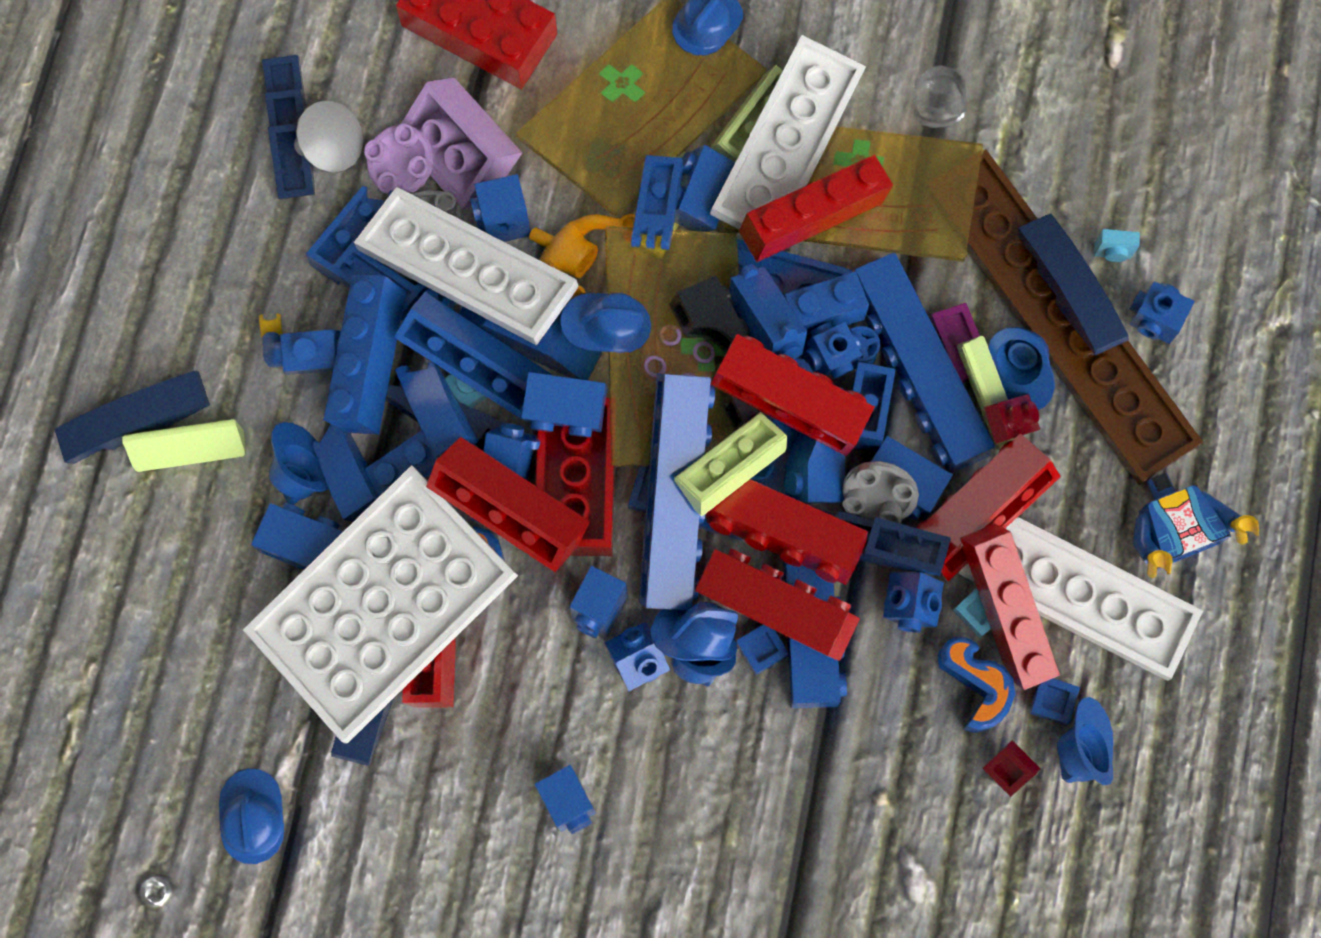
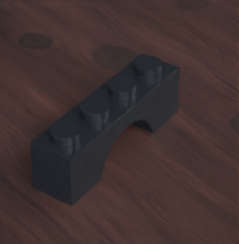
[669,275,775,432]

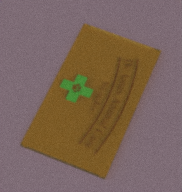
[515,0,767,217]
[723,127,984,262]
[605,226,739,467]

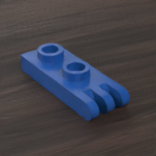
[631,155,683,250]

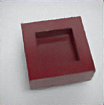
[982,740,1041,797]

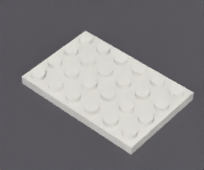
[243,465,518,743]

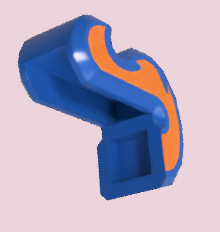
[938,636,1016,733]

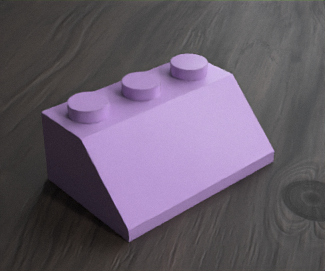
[401,78,522,210]

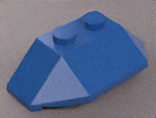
[459,305,602,381]

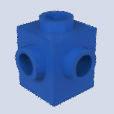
[1129,281,1195,344]
[803,322,862,379]
[883,572,944,633]
[604,622,670,691]

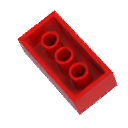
[396,0,558,90]
[536,398,617,557]

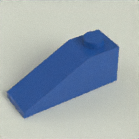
[784,388,845,504]

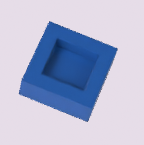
[736,625,789,676]
[1029,678,1080,726]

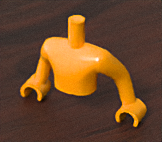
[529,214,635,305]

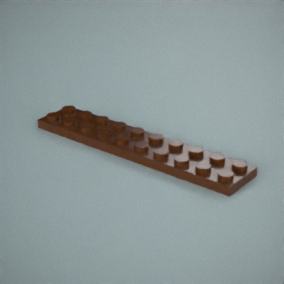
[925,149,1203,485]

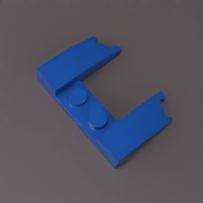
[306,186,456,326]
[313,362,479,522]

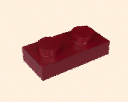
[984,394,1040,444]

